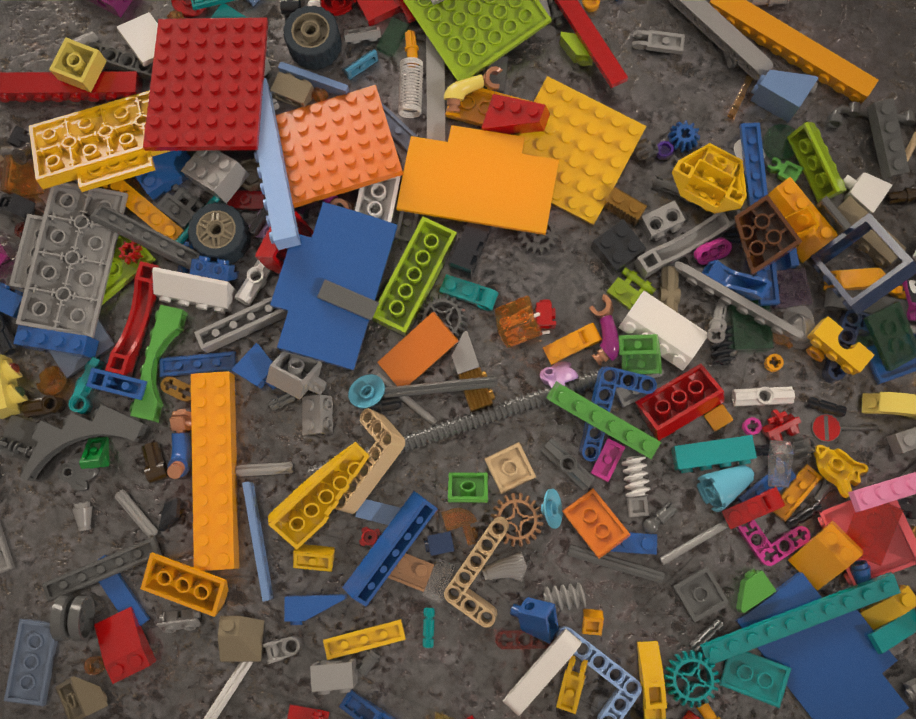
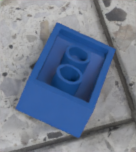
[135,151,191,202]

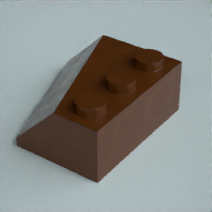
[734,195,802,275]

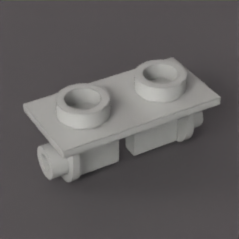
[157,609,202,633]

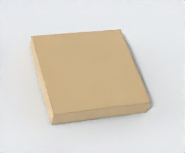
[484,442,536,494]

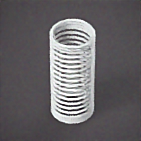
[398,57,423,118]

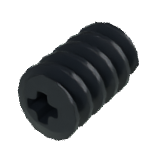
[709,325,736,367]

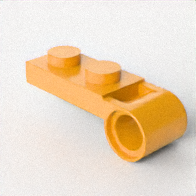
[543,323,602,365]

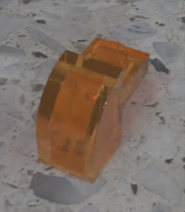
[441,508,478,546]

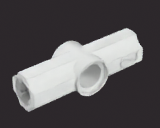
[235,260,272,306]
[732,387,795,407]

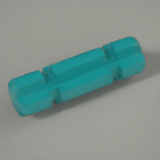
[423,607,435,648]

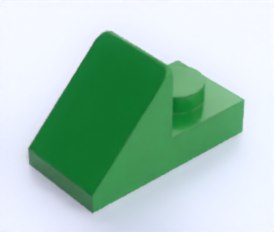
[79,436,110,469]

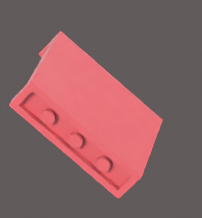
[817,499,916,586]

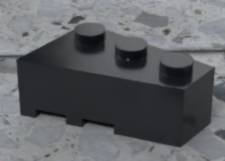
[448,222,492,280]

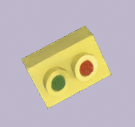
[0,354,28,419]

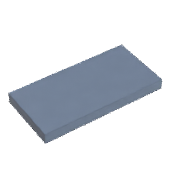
[4,618,58,706]

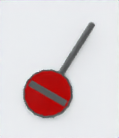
[811,413,879,443]

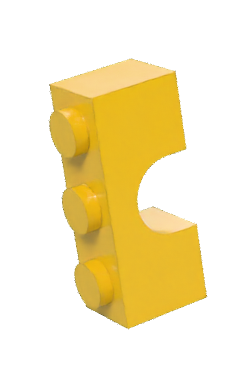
[807,316,874,375]

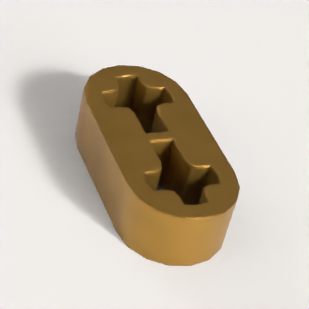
[160,376,191,403]

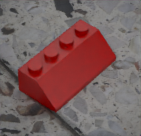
[635,364,724,440]

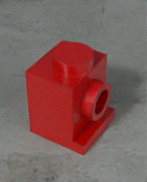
[535,299,556,329]

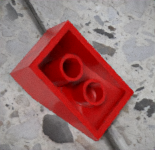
[94,606,157,684]

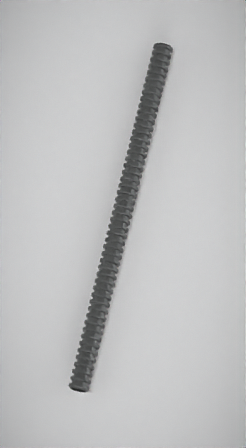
[307,370,599,477]

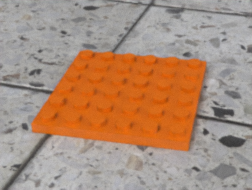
[276,85,404,208]

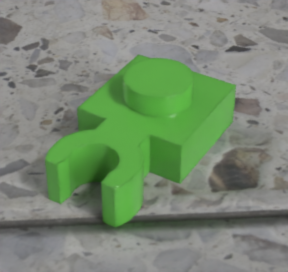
[767,157,804,183]

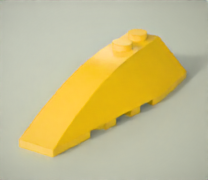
[268,442,370,550]

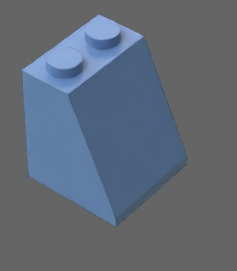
[750,70,818,123]

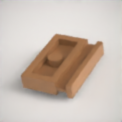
[388,553,434,592]

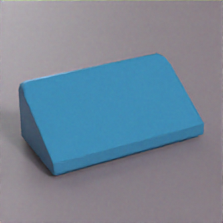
[342,50,378,80]

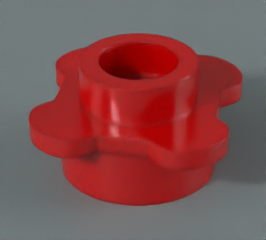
[359,527,381,547]

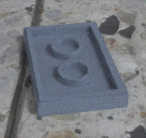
[48,319,116,379]

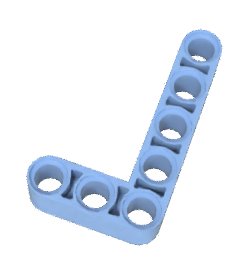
[556,626,642,719]

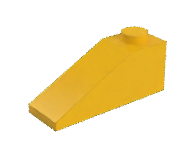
[859,585,916,630]

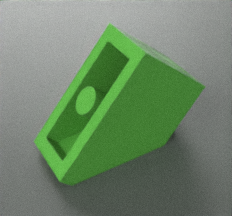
[736,569,776,614]

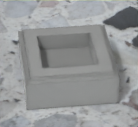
[626,496,649,517]

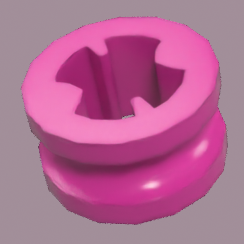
[742,417,762,435]

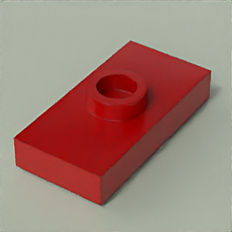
[227,190,265,211]

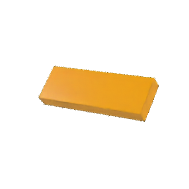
[773,464,822,521]

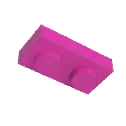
[590,438,625,482]

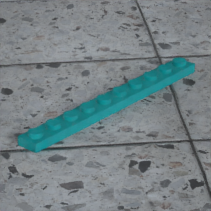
[700,572,901,666]

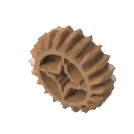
[490,493,544,547]

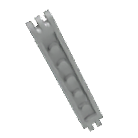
[674,261,804,341]

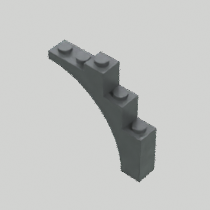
[20,404,148,481]

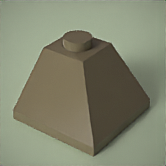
[218,616,265,662]
[55,676,108,719]

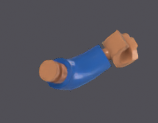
[167,409,192,479]

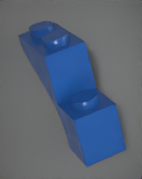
[702,260,772,301]

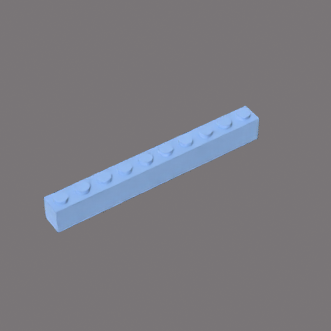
[254,78,301,250]

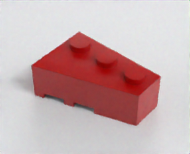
[481,94,550,134]

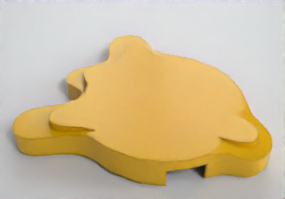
[813,445,868,498]

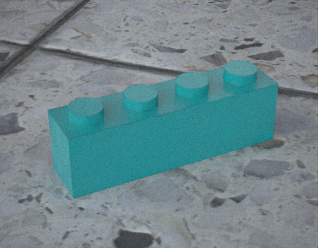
[671,435,757,474]

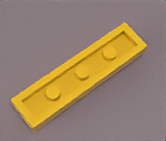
[323,619,406,660]

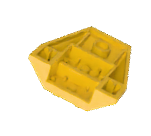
[672,143,747,214]

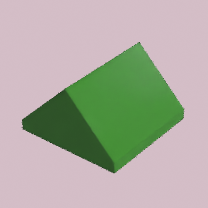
[448,473,488,503]

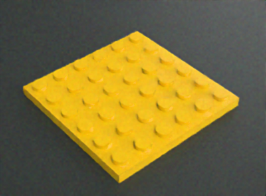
[516,76,646,226]

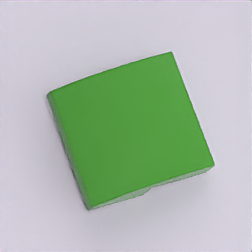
[619,334,662,374]

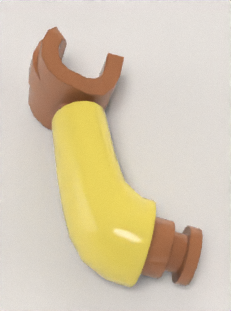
[444,66,503,113]

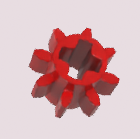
[118,241,143,265]

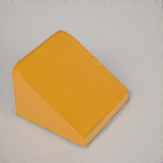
[704,404,733,432]
[581,609,604,636]

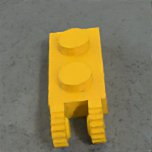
[556,655,588,714]

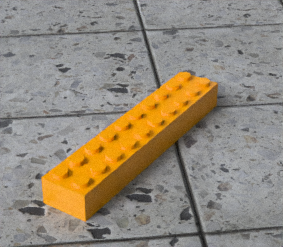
[191,371,239,571]

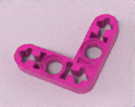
[736,520,811,566]

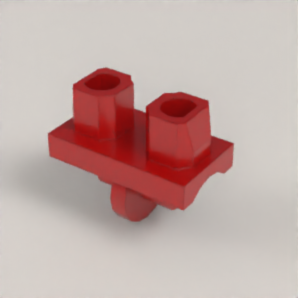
[761,409,801,444]

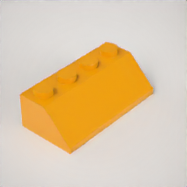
[768,177,839,263]
[140,552,229,617]

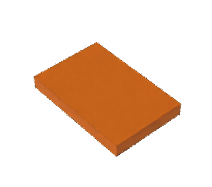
[562,488,631,559]

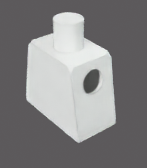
[843,173,892,215]

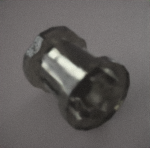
[12,143,33,165]

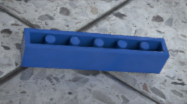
[342,491,438,607]

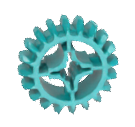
[664,650,720,708]

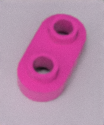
[694,237,732,265]

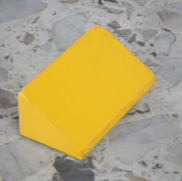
[293,544,335,572]

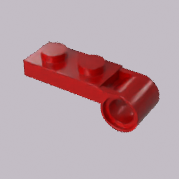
[722,487,786,530]

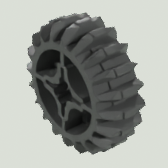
[417,294,468,340]

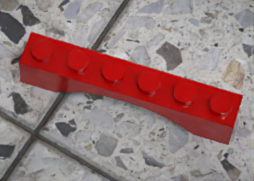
[105,261,162,377]

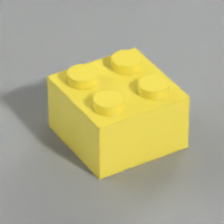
[49,37,107,92]

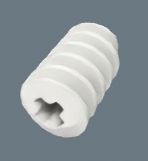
[621,456,651,497]

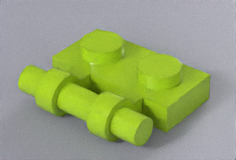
[606,267,656,310]

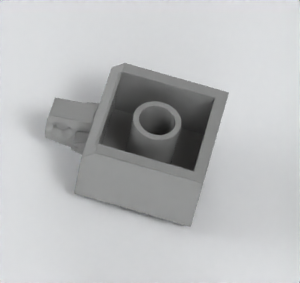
[266,351,327,400]

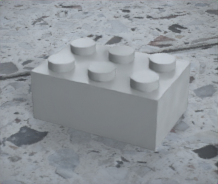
[181,150,250,203]

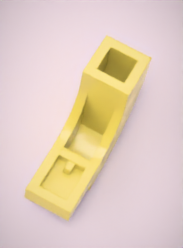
[862,392,916,420]

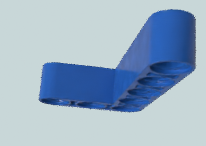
[579,366,657,461]

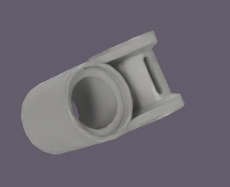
[262,635,304,664]

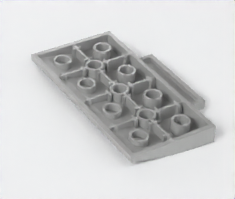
[9,182,128,339]

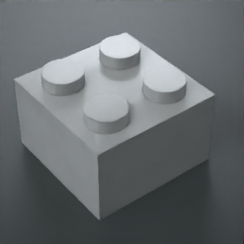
[310,658,358,695]

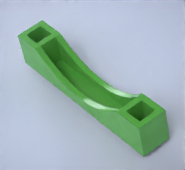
[130,305,188,423]
[546,381,661,459]

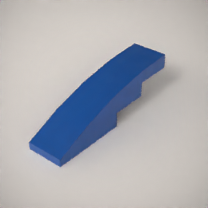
[339,689,395,719]

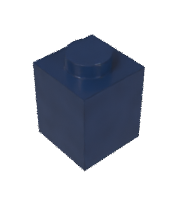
[424,531,455,556]

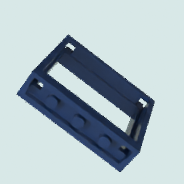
[811,212,916,315]

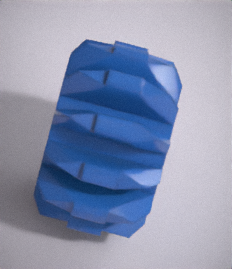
[668,120,700,153]

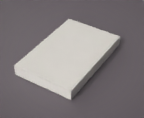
[117,13,158,67]

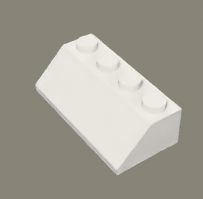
[355,176,401,222]
[152,267,237,314]
[618,291,707,371]

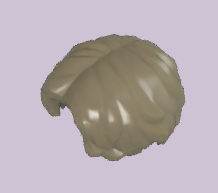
[239,158,263,191]

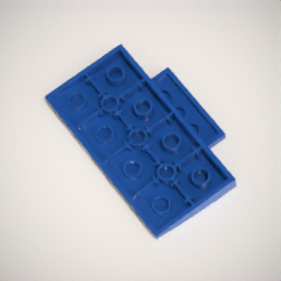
[270,202,398,371]
[736,572,909,719]

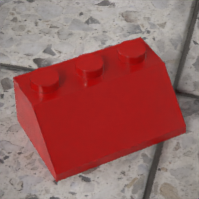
[255,211,314,274]

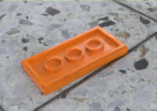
[377,312,459,386]

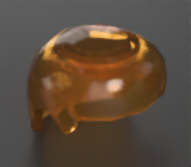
[36,366,67,395]

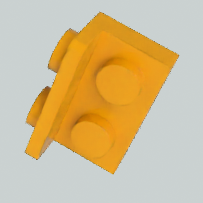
[785,205,820,238]

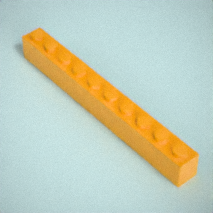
[709,0,879,104]

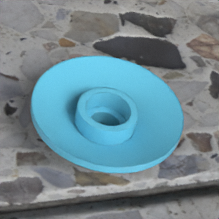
[348,374,385,408]
[541,489,563,529]

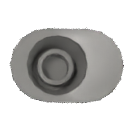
[783,304,816,349]

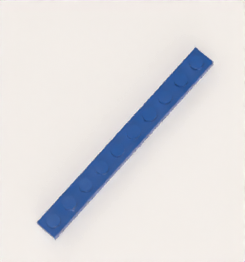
[739,123,780,306]

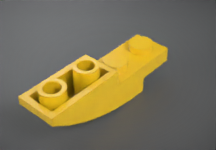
[637,641,667,719]

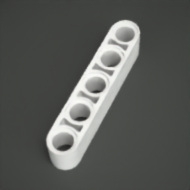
[503,628,582,716]

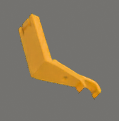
[824,268,907,299]

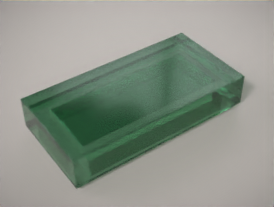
[376,17,409,57]

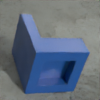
[776,248,799,272]

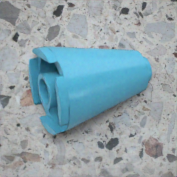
[697,465,754,512]

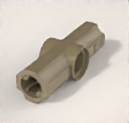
[658,266,681,313]

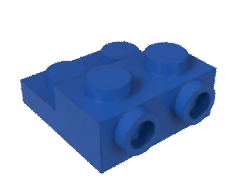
[190,255,239,281]

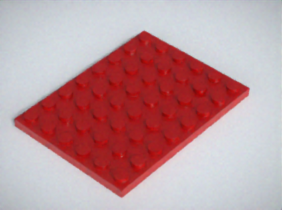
[143,18,268,151]

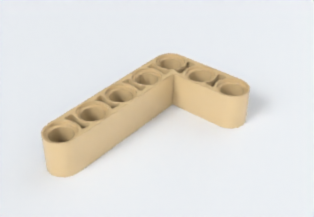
[335,408,405,514]
[444,517,509,627]

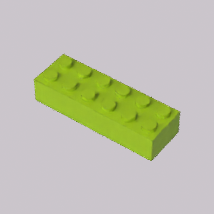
[372,217,457,337]

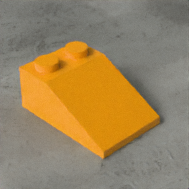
[788,520,863,591]

